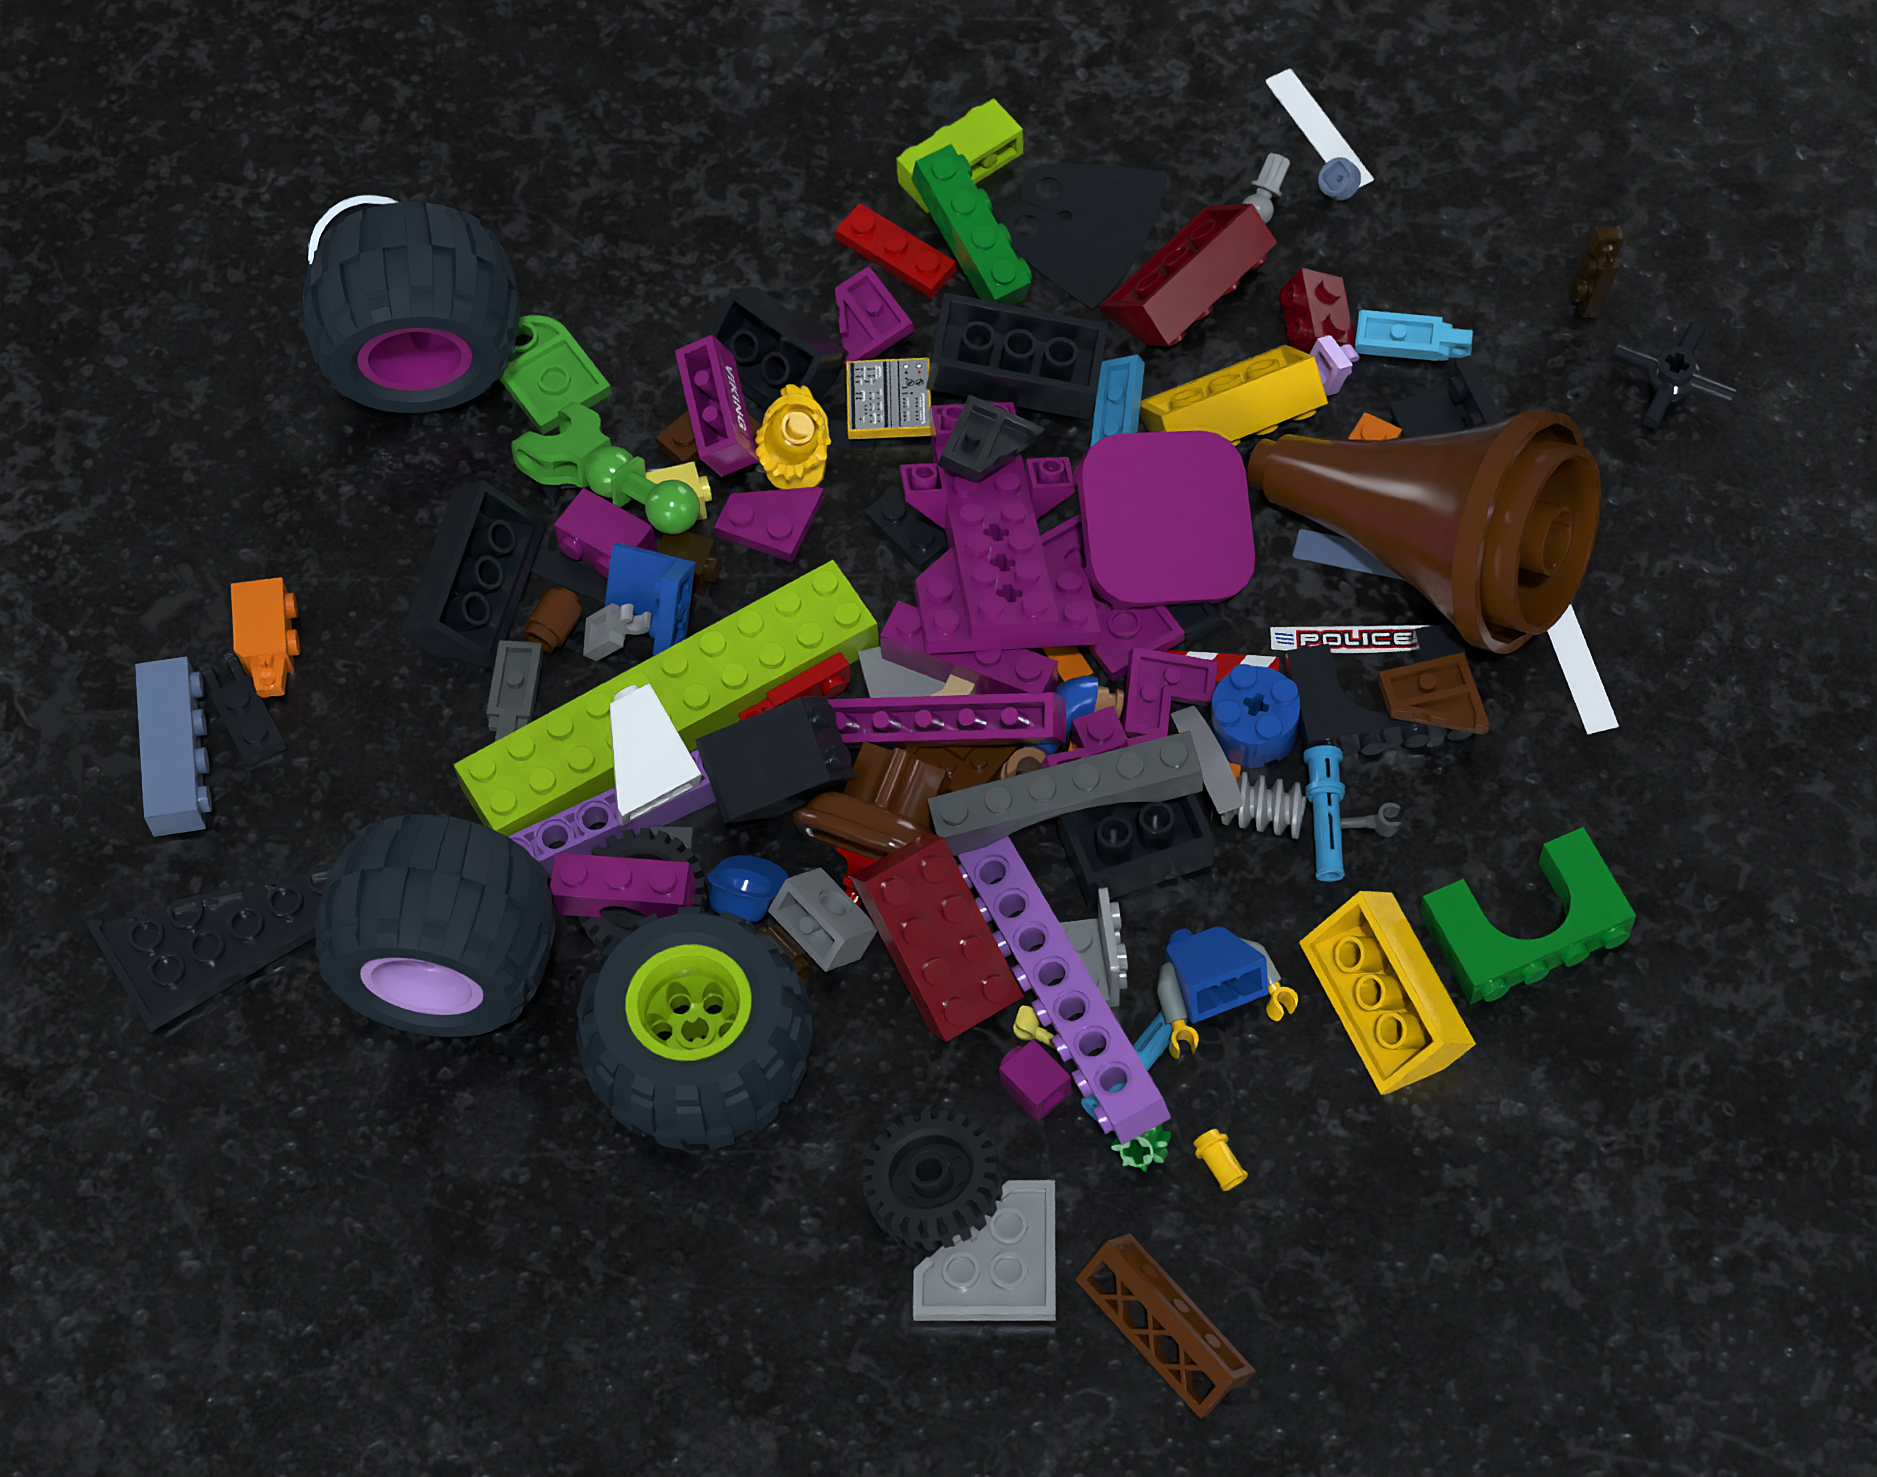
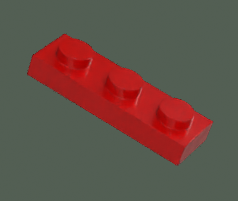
[835,203,957,298]

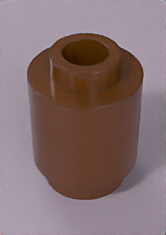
[523,587,583,653]

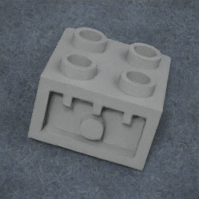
[1060,888,1128,1007]

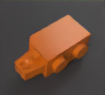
[231,577,300,698]

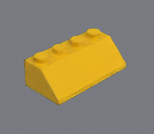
[1139,344,1328,446]
[1299,891,1476,1095]

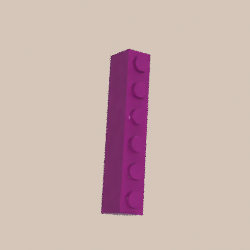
[828,692,1066,749]

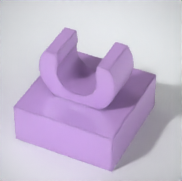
[1309,335,1360,396]

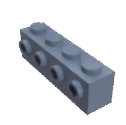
[135,656,212,837]

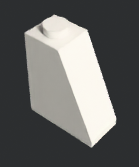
[610,683,701,826]

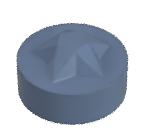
[1318,157,1361,201]

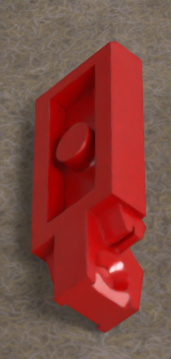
[738,652,851,721]

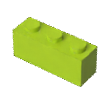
[897,99,1023,213]

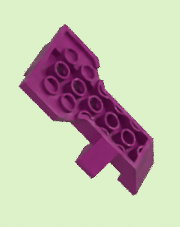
[899,402,1101,654]

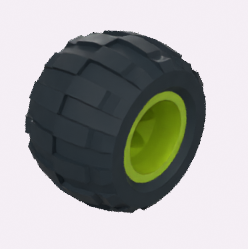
[576,907,813,1150]

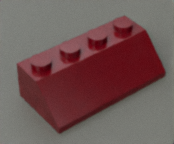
[1098,203,1277,347]

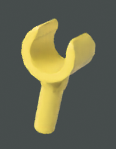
[1013,1006,1057,1050]

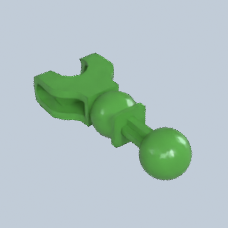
[511,402,700,534]

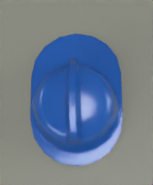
[706,855,789,923]

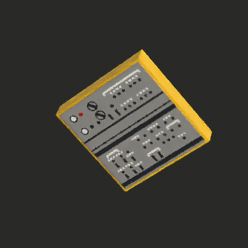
[846,358,931,439]

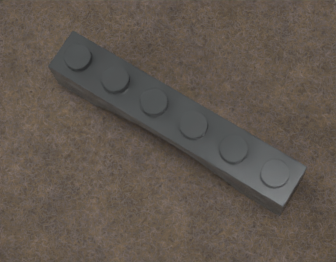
[928,731,1203,856]

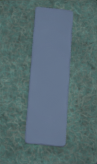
[1293,529,1404,580]

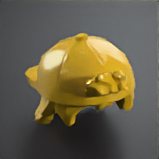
[755,384,831,490]

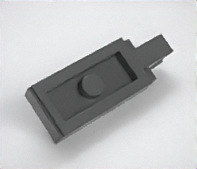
[486,640,544,742]

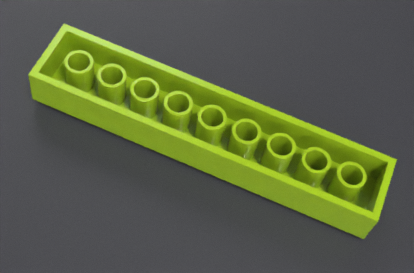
[453,560,880,837]

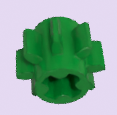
[1111,1124,1172,1172]

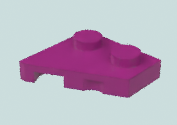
[835,266,915,370]
[714,487,825,562]

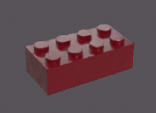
[850,832,1024,1042]

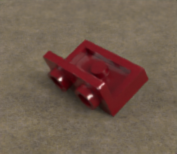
[1280,268,1355,353]

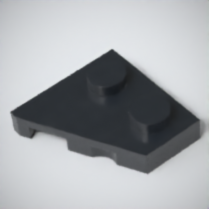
[937,395,1044,482]

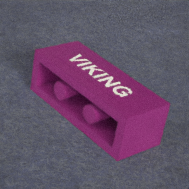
[675,335,759,477]

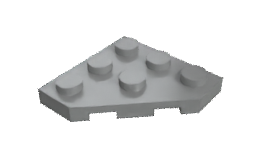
[913,1180,1056,1321]

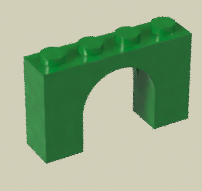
[1420,827,1636,1005]

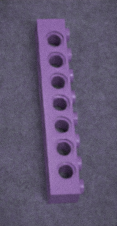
[956,835,1171,1145]

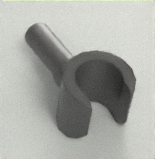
[1340,802,1402,837]

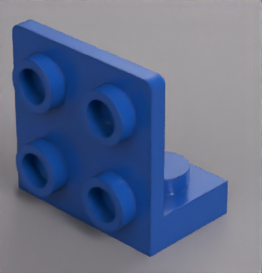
[605,543,696,655]

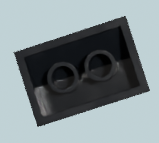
[708,287,849,410]

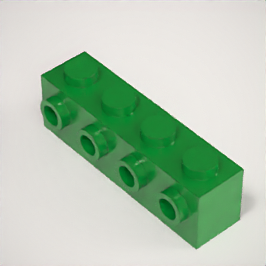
[911,144,1032,306]

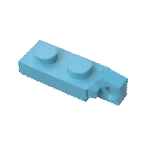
[1355,310,1473,361]

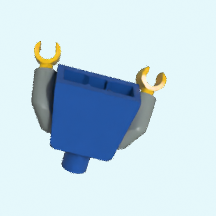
[1157,927,1298,1059]

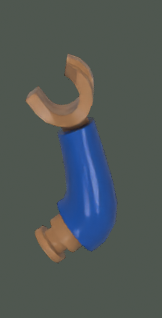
[997,676,1124,780]

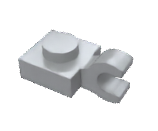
[583,603,651,661]

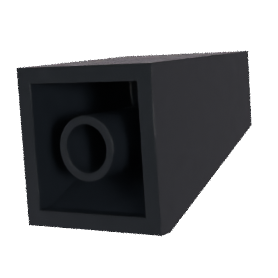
[695,695,856,823]

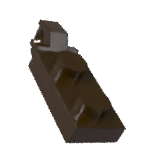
[1571,226,1624,318]

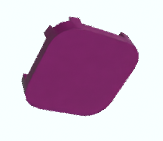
[1072,430,1255,610]

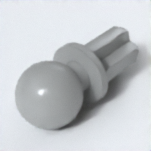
[1242,153,1290,224]

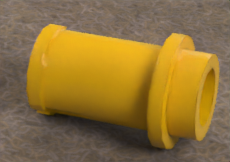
[1194,1129,1248,1191]

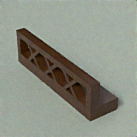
[1075,1234,1256,1419]

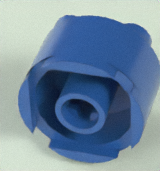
[1210,664,1300,768]

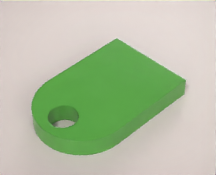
[499,315,612,435]

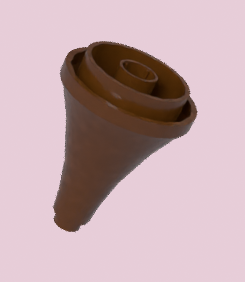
[1247,408,1601,654]

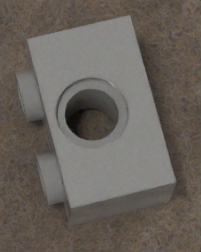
[768,867,878,972]

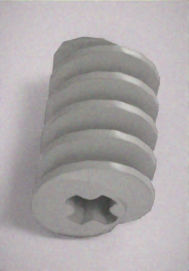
[1211,772,1307,839]

